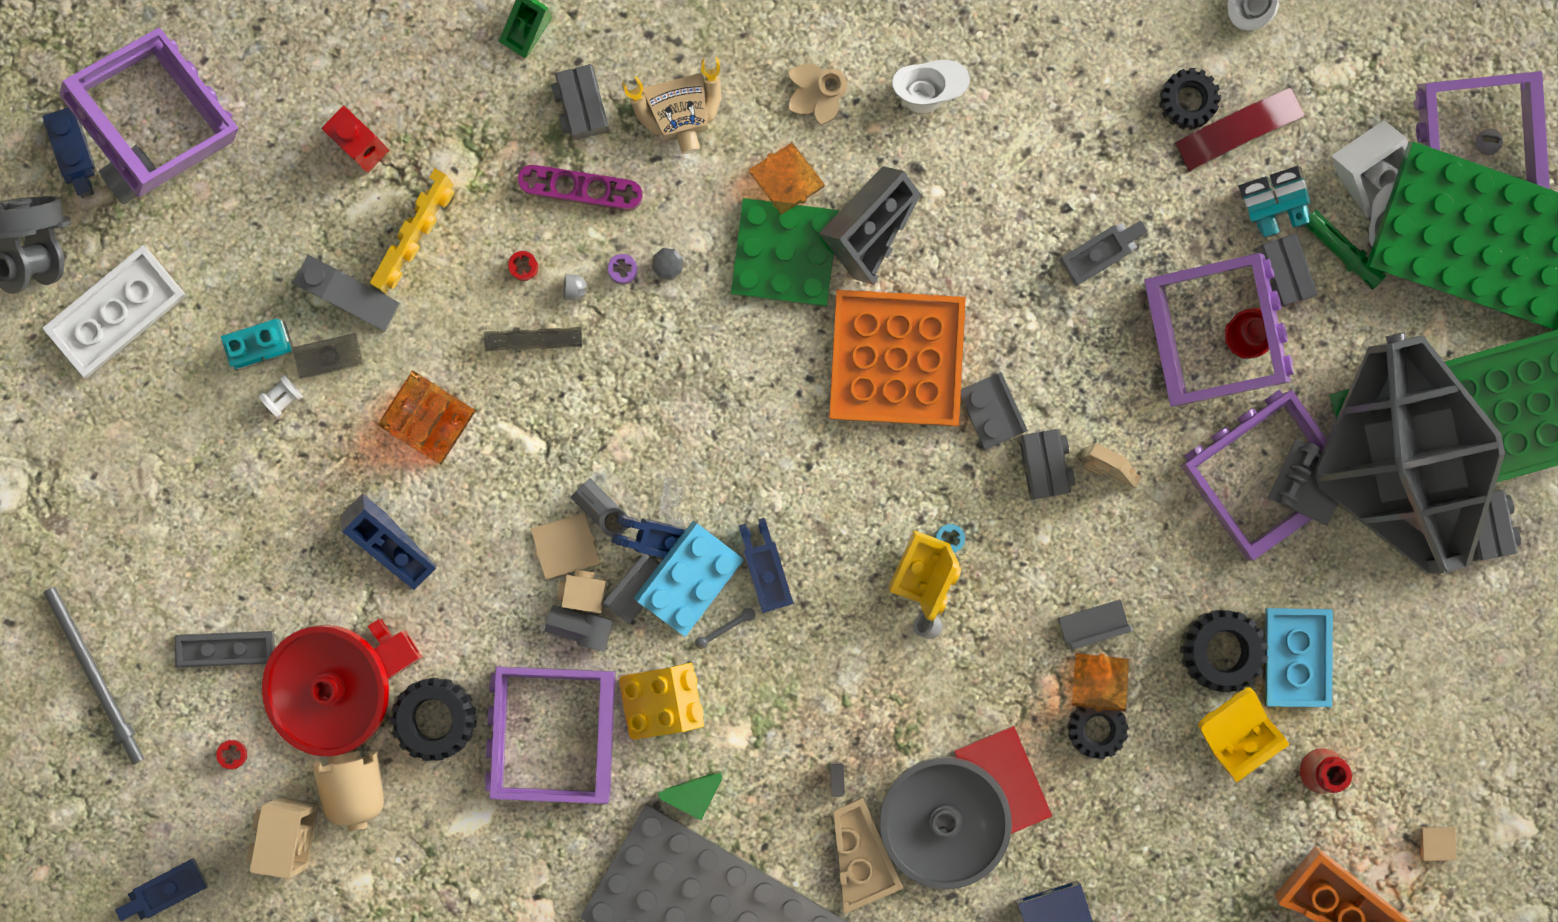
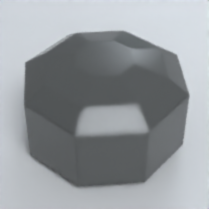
[652,248,684,280]

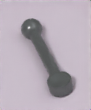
[695,608,755,649]

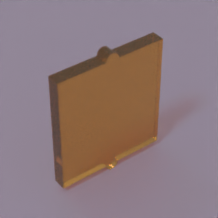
[749,142,825,215]
[1072,653,1129,712]

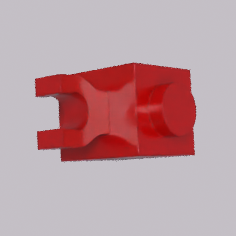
[368,619,423,679]

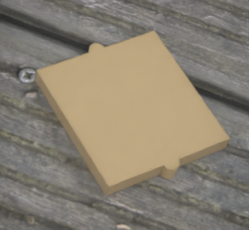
[531,513,600,580]

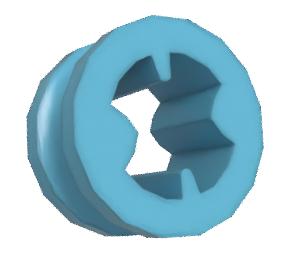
[936,524,965,552]

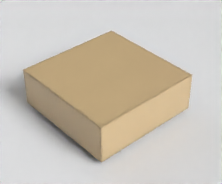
[1420,826,1457,861]

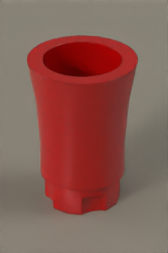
[1300,748,1353,794]

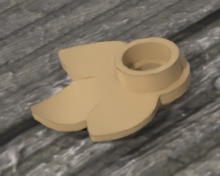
[788,64,847,125]

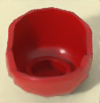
[1224,308,1270,359]

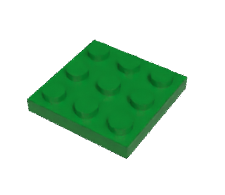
[731,198,839,307]

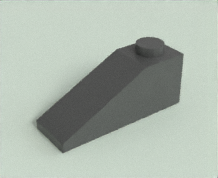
[293,255,400,332]

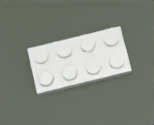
[43,245,187,378]

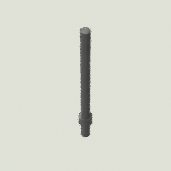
[43,587,145,765]

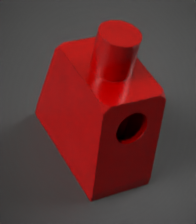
[321,105,390,173]

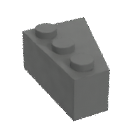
[819,166,921,285]

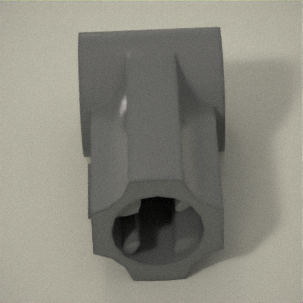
[570,478,629,537]
[544,605,614,652]

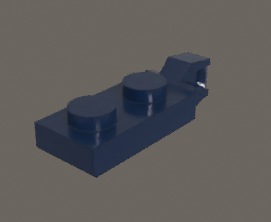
[42,107,96,198]
[115,858,209,921]

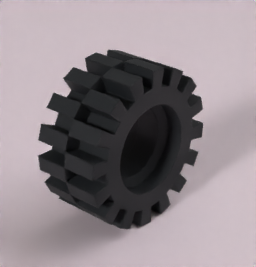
[1159,68,1221,130]
[1067,699,1129,759]

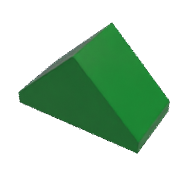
[498,0,552,58]
[658,771,723,820]

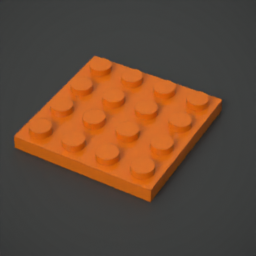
[829,289,966,427]

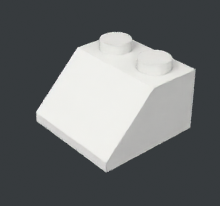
[1331,120,1408,219]

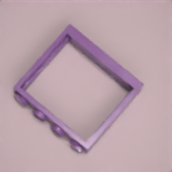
[59,27,239,198]
[1413,71,1550,189]
[1144,253,1294,407]
[1180,389,1327,561]
[485,666,616,804]

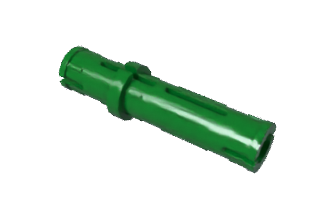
[1303,209,1387,290]

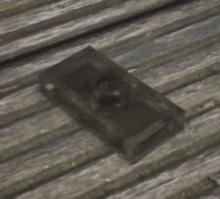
[292,333,364,380]

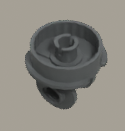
[0,196,71,294]

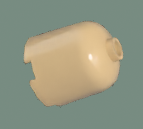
[312,750,384,831]

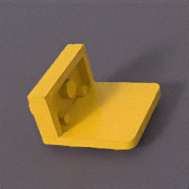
[888,530,961,621]
[619,663,704,740]
[1198,687,1289,783]

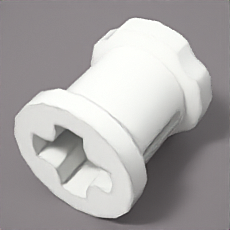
[259,375,303,418]

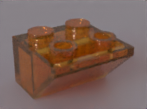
[377,370,476,465]

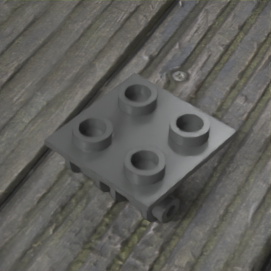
[1268,439,1337,526]

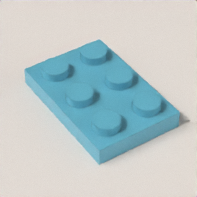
[634,521,744,637]
[1265,608,1333,707]

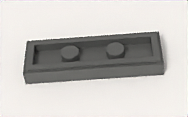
[175,631,275,668]

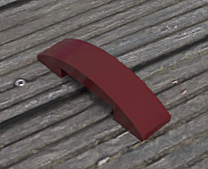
[1175,88,1305,172]

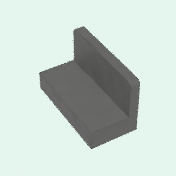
[602,554,659,624]
[1057,599,1133,650]

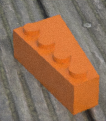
[1274,846,1412,922]

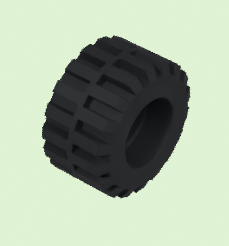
[1180,610,1268,693]
[390,678,477,761]

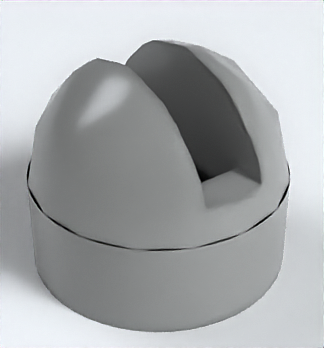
[1476,129,1503,155]
[563,274,587,300]
[914,612,943,639]

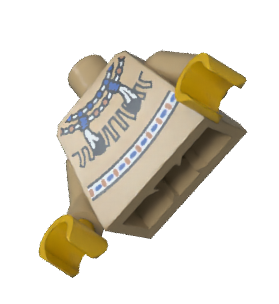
[621,57,721,154]

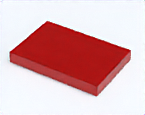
[954,725,1053,834]

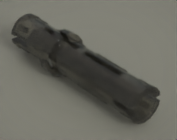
[484,327,583,353]

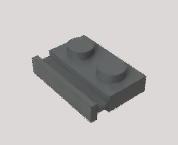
[961,372,1028,450]

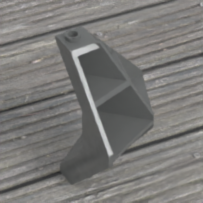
[1314,332,1505,573]

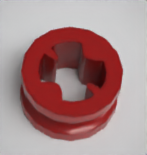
[508,251,538,281]
[216,740,247,769]

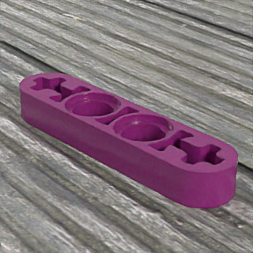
[518,165,643,211]

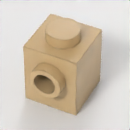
[557,570,607,613]

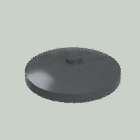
[880,756,1012,889]

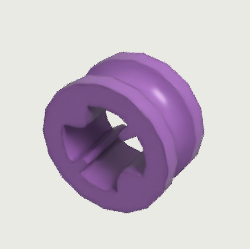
[608,254,637,284]

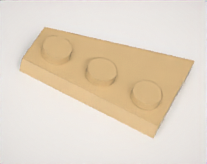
[1078,443,1141,489]
[833,797,904,914]

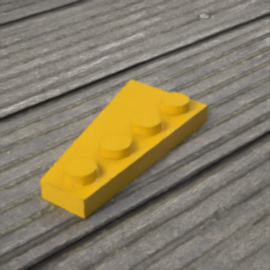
[370,168,454,293]

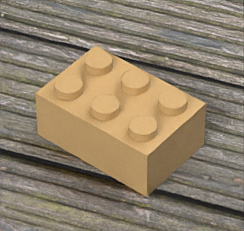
[247,797,319,879]

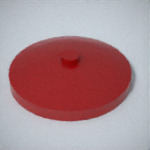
[262,625,389,756]

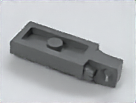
[1059,220,1147,287]

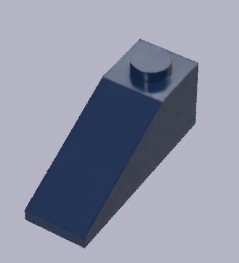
[340,493,436,590]

